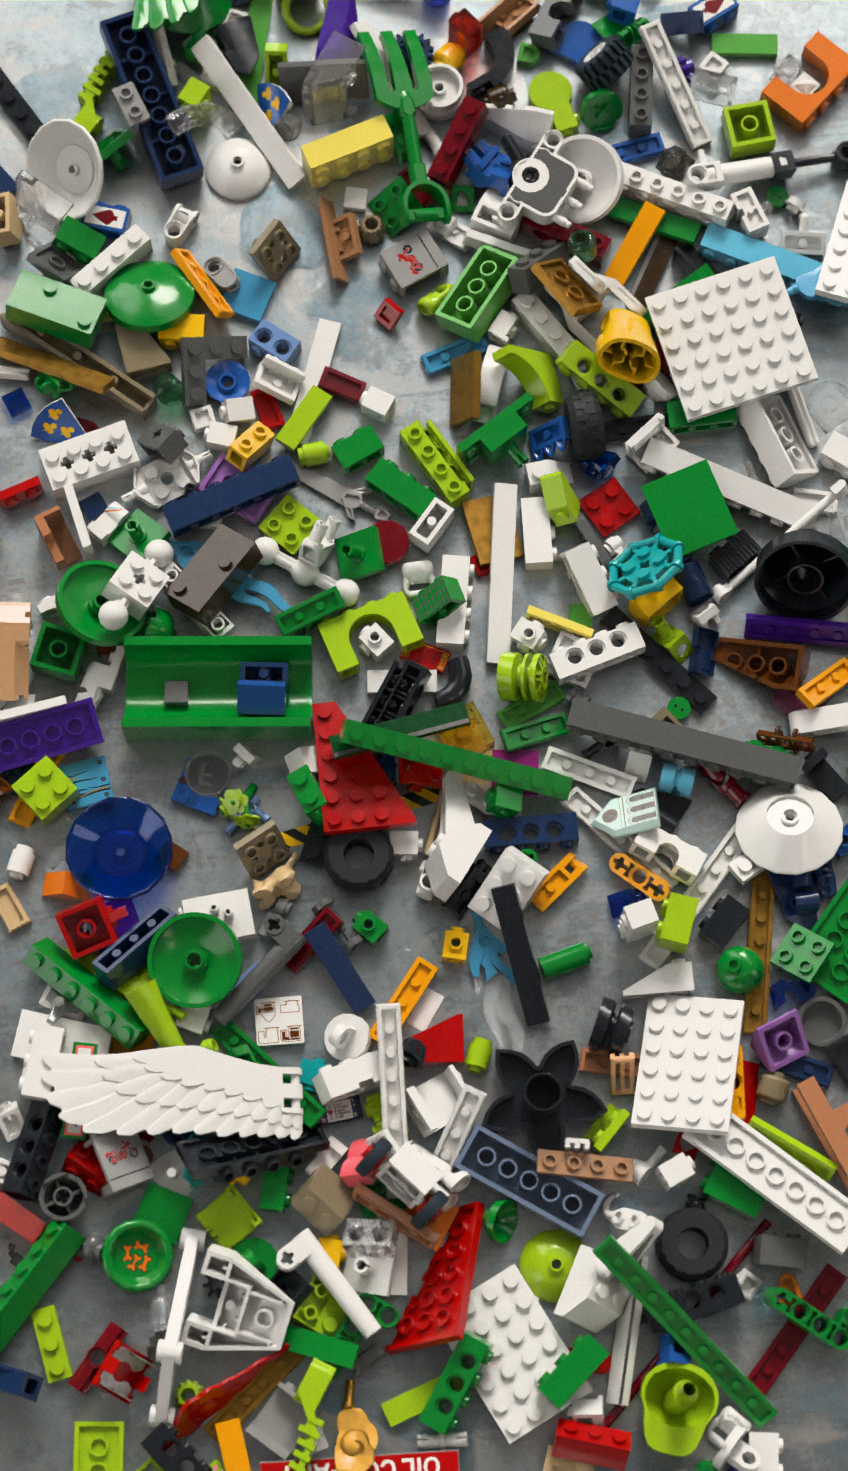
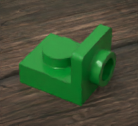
[181,26,216,65]

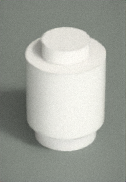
[6,844,36,881]

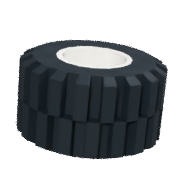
[575,34,634,92]

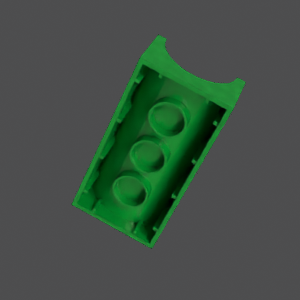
[121,636,313,742]

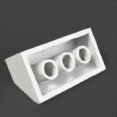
[736,395,820,488]

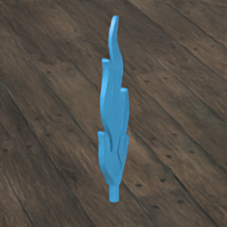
[167,539,291,614]

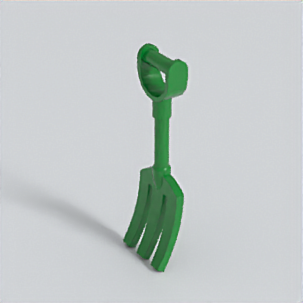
[356,30,452,227]

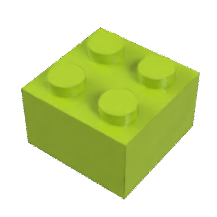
[721,99,776,159]
[11,755,80,826]
[654,892,699,954]

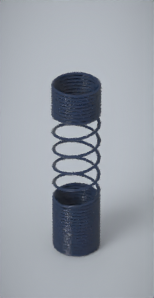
[639,500,714,607]

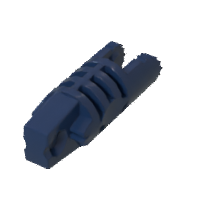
[812,860,837,899]

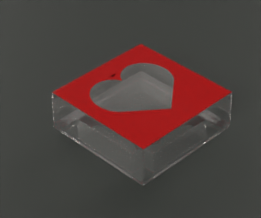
[671,1132,699,1162]

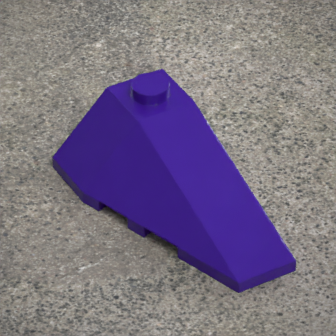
[315,0,364,61]

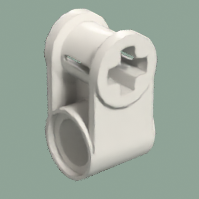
[164,203,200,248]

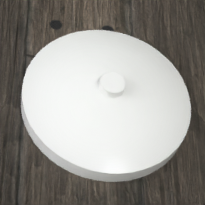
[555,134,624,225]

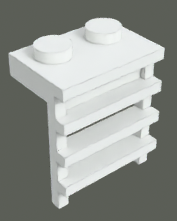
[625,412,680,475]

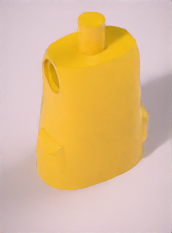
[595,308,661,384]

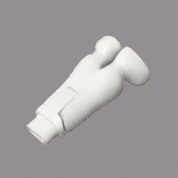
[408,1140,471,1212]

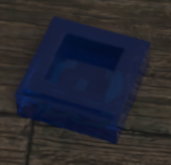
[1,387,32,418]

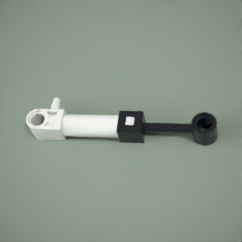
[683,141,848,191]

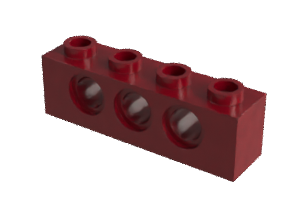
[520,216,612,268]

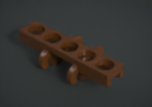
[756,726,815,754]

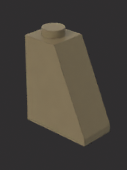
[115,324,173,380]

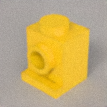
[442,927,469,964]

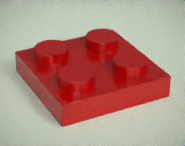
[579,477,641,540]

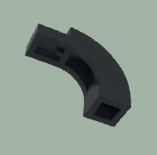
[466,25,515,99]

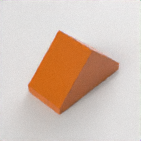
[42,871,93,902]

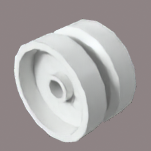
[415,63,464,121]

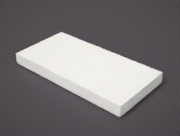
[11,1009,113,1059]

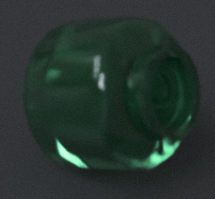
[567,229,598,263]
[153,373,185,406]

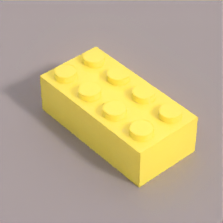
[301,114,394,188]

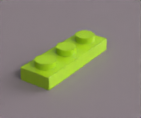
[31,1305,73,1384]

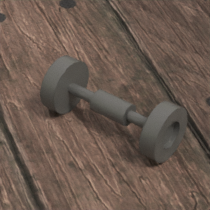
[311,895,365,955]

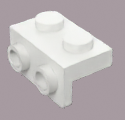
[251,354,307,405]

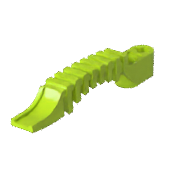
[73,24,153,139]
[284,1358,337,1471]

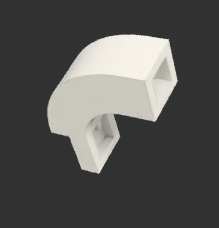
[473,344,507,424]

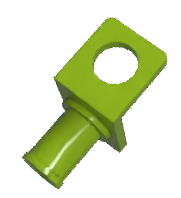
[651,615,695,664]

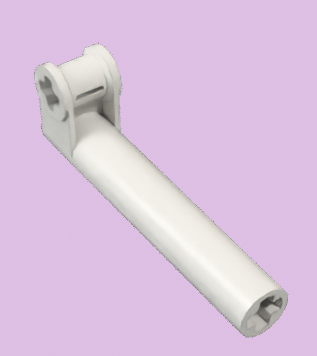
[276,1228,382,1340]

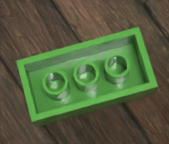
[434,243,519,343]

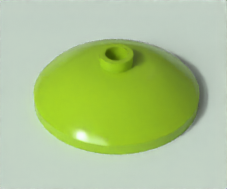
[519,1229,586,1303]

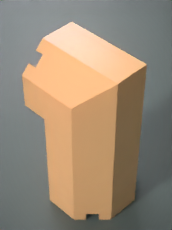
[0,602,31,701]

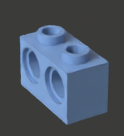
[248,318,302,365]

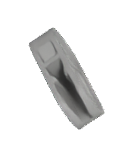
[203,256,241,293]

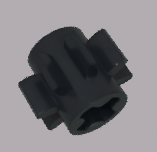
[202,1275,225,1299]

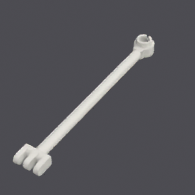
[712,479,848,604]

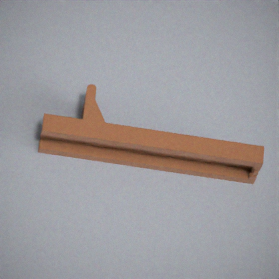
[792,1076,848,1193]

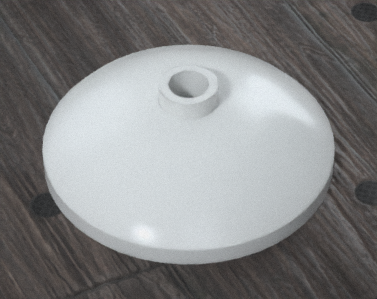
[205,138,272,200]

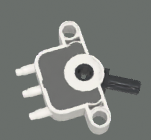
[497,130,594,229]

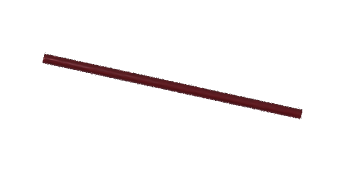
[604,1218,772,1428]

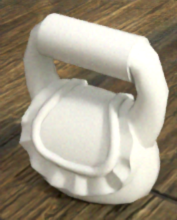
[402,560,435,600]
[706,1406,752,1450]

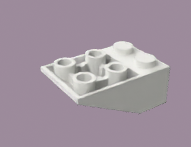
[471,187,524,243]

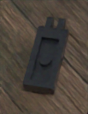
[441,858,492,921]

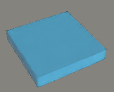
[223,268,277,324]

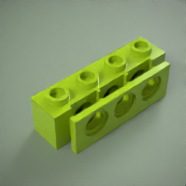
[399,419,475,510]

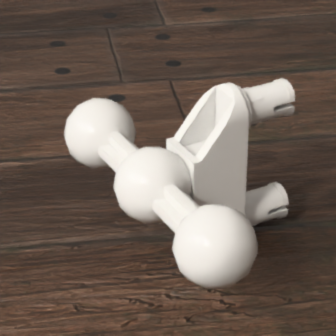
[255,516,360,607]

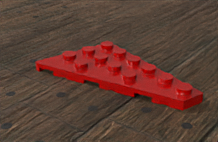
[312,702,417,836]
[385,1201,485,1355]

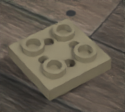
[248,219,301,282]
[232,819,292,879]

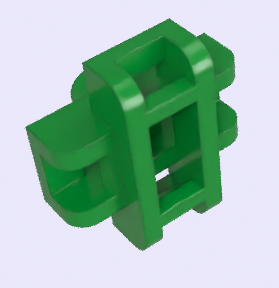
[35,372,77,399]

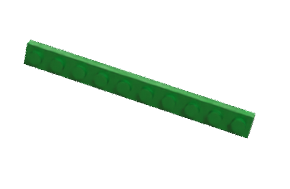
[593,1234,779,1429]

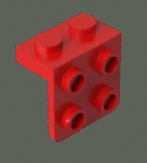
[61,1134,108,1197]

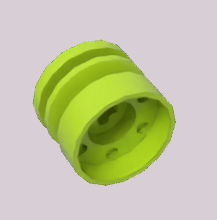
[497,652,549,702]

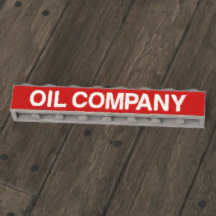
[260,1449,460,1471]

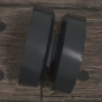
[588,996,636,1056]

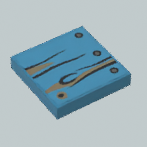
[59,755,115,812]

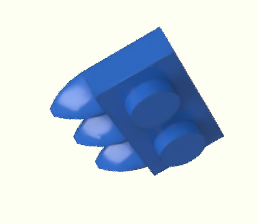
[528,416,571,461]

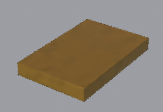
[530,258,603,317]
[450,350,481,427]
[461,495,524,568]

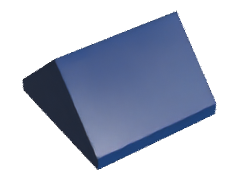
[237,680,287,716]

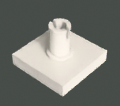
[343,1241,398,1297]

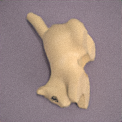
[252,852,302,910]

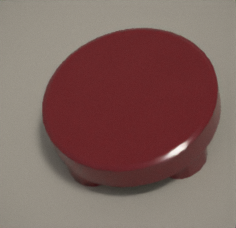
[370,520,409,568]

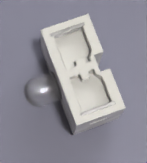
[729,186,773,239]

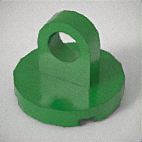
[579,89,623,132]
[234,1237,278,1280]

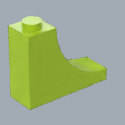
[492,344,564,414]

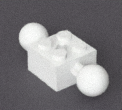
[98,539,174,631]

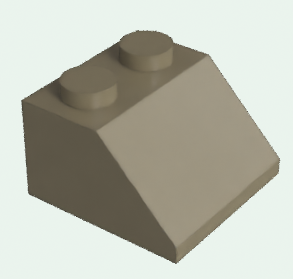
[291,1163,356,1237]

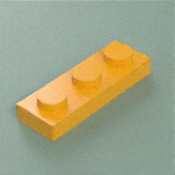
[795,657,848,711]

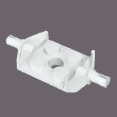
[120,449,213,509]

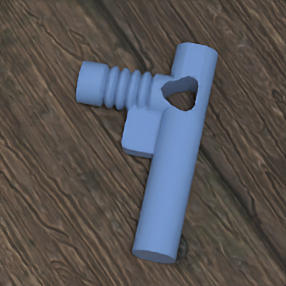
[224,795,271,836]

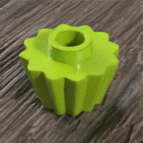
[173,1379,204,1408]

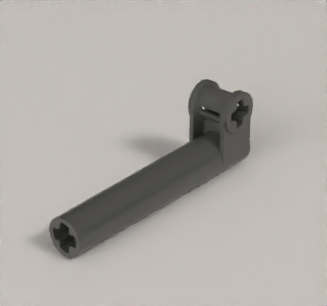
[211,914,308,1027]

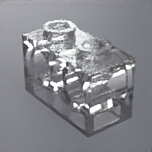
[342,1218,399,1260]

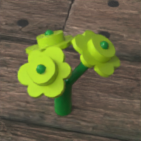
[219,783,260,829]

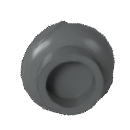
[74,1233,105,1264]

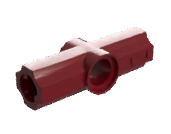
[68,1321,129,1395]

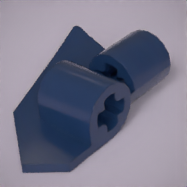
[767,870,820,931]

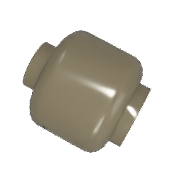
[756,1071,790,1107]

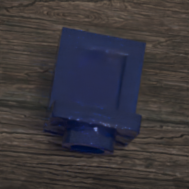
[580,451,621,479]
[607,888,646,919]

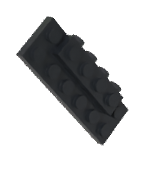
[176,1122,330,1183]

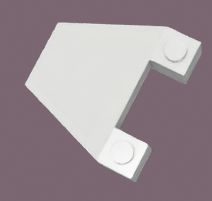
[180,1244,295,1350]

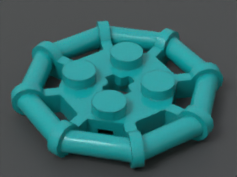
[606,533,685,600]

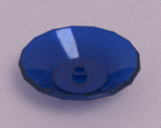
[65,797,172,901]

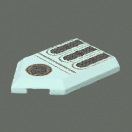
[590,787,661,839]

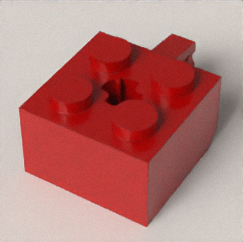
[55,894,129,960]

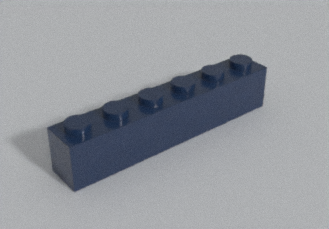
[162,454,301,538]

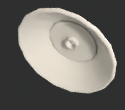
[26,119,104,221]
[735,784,843,875]

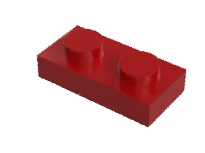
[0,476,44,509]

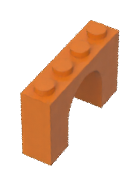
[760,31,848,132]

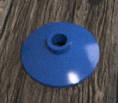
[206,360,250,403]

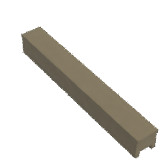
[0,312,159,421]

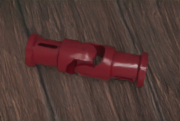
[696,764,752,809]

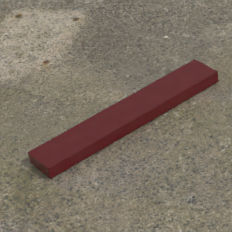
[748,1263,848,1395]

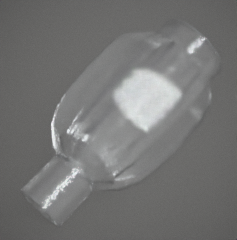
[150,1284,173,1331]

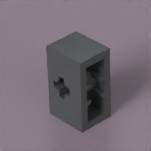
[136,422,189,464]

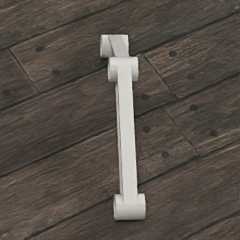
[148,1227,207,1427]

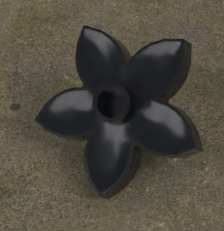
[481,1040,608,1156]

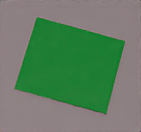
[641,459,739,560]

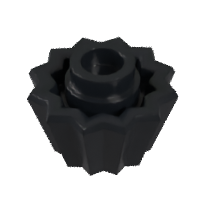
[402,1037,427,1069]

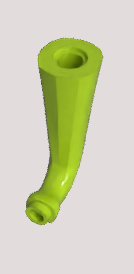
[124,979,219,1052]

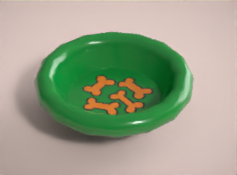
[101,1219,174,1293]

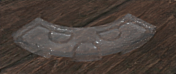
[166,102,245,140]

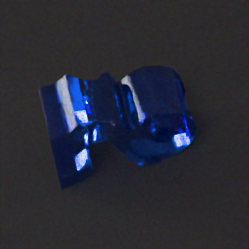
[769,979,817,1011]

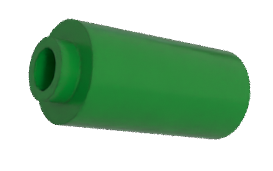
[537,942,593,981]

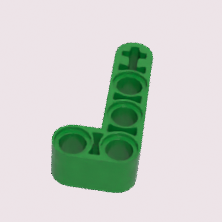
[763,1287,848,1350]
[323,1293,399,1381]

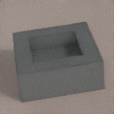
[164,681,189,706]

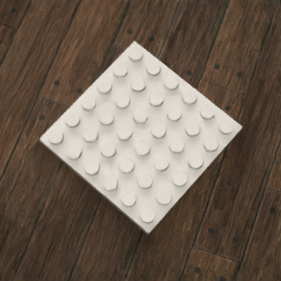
[645,256,818,422]

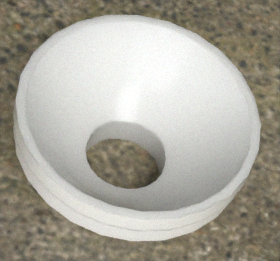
[642,371,678,402]

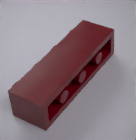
[427,95,489,191]

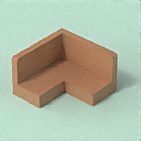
[33,505,83,570]

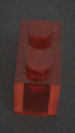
[448,7,483,59]

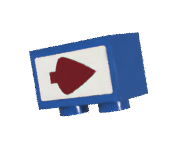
[688,0,739,37]
[81,200,132,240]

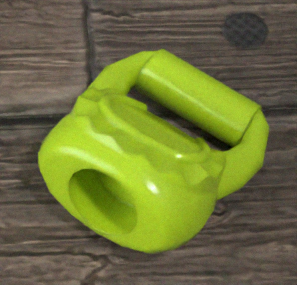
[417,283,453,316]

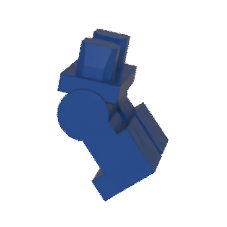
[462,139,512,197]

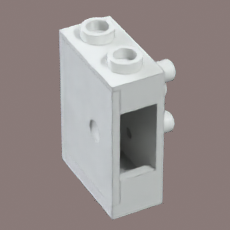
[179,888,257,942]

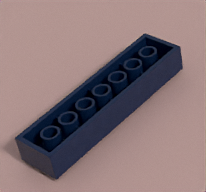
[99,10,204,191]

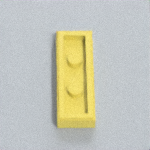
[526,605,594,640]

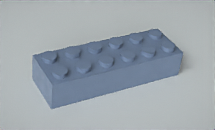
[453,1124,605,1240]

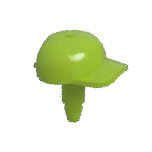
[640,1363,719,1457]

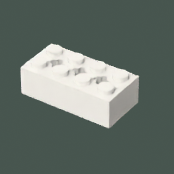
[38,420,141,500]

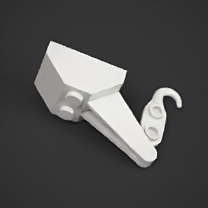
[424,771,523,902]
[554,1193,663,1333]

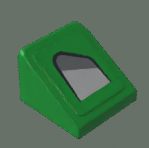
[451,185,475,214]

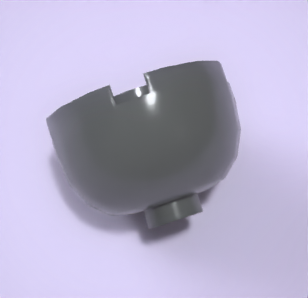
[38,1172,88,1222]

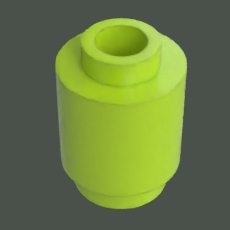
[297,440,331,467]
[464,1037,493,1074]

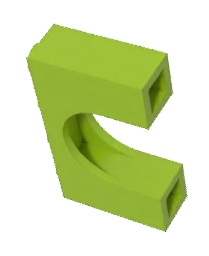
[317,591,424,681]

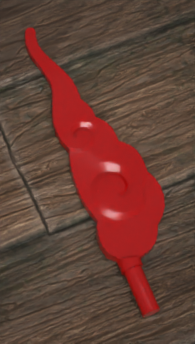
[163,1343,290,1452]

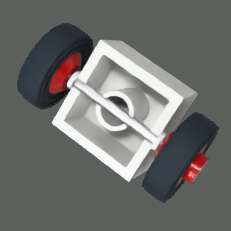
[355,1138,449,1230]

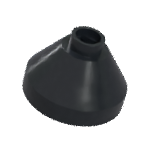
[754,529,848,620]

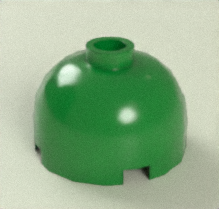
[138,604,177,636]
[716,946,764,994]

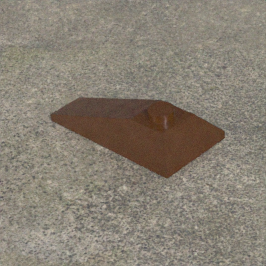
[713,636,811,692]

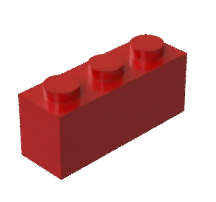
[551,1417,632,1471]

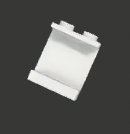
[405,1064,465,1138]

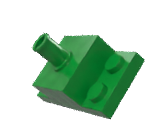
[456,392,533,469]

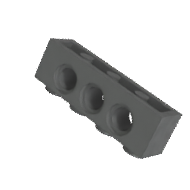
[628,44,653,137]

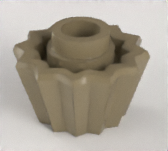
[358,214,387,245]

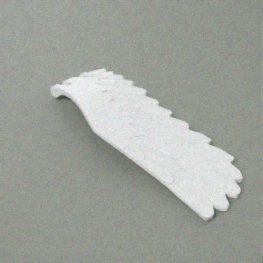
[41,1045,303,1140]

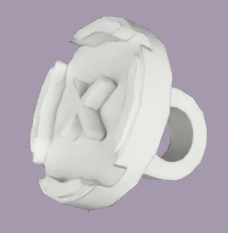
[324,1014,371,1061]
[711,1425,761,1471]

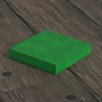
[134,1182,195,1245]

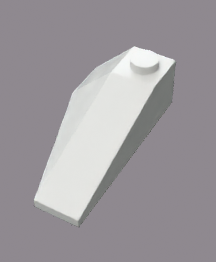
[483,103,554,153]

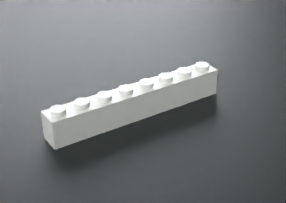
[640,437,817,530]

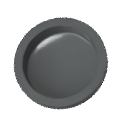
[798,996,847,1047]

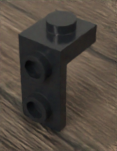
[802,747,848,803]

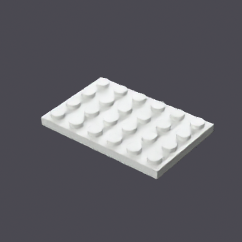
[631,994,745,1136]
[448,1263,593,1444]

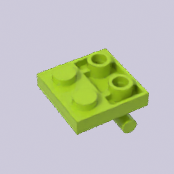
[290,1274,346,1338]

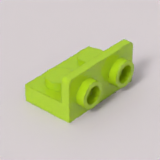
[582,1103,630,1155]

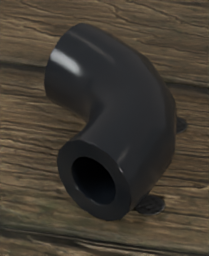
[433,655,472,708]

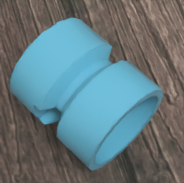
[657,761,696,799]

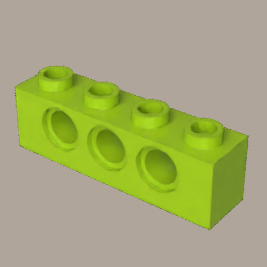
[555,339,646,419]

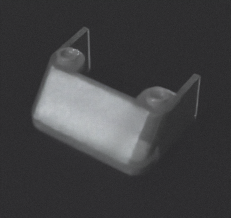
[302,31,366,126]
[15,170,74,257]

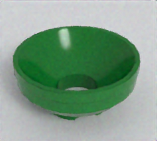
[483,1199,518,1244]

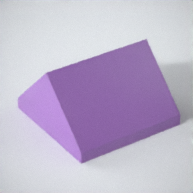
[750,1009,810,1073]

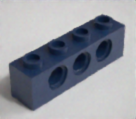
[482,812,579,855]

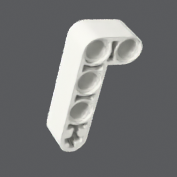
[788,702,848,737]

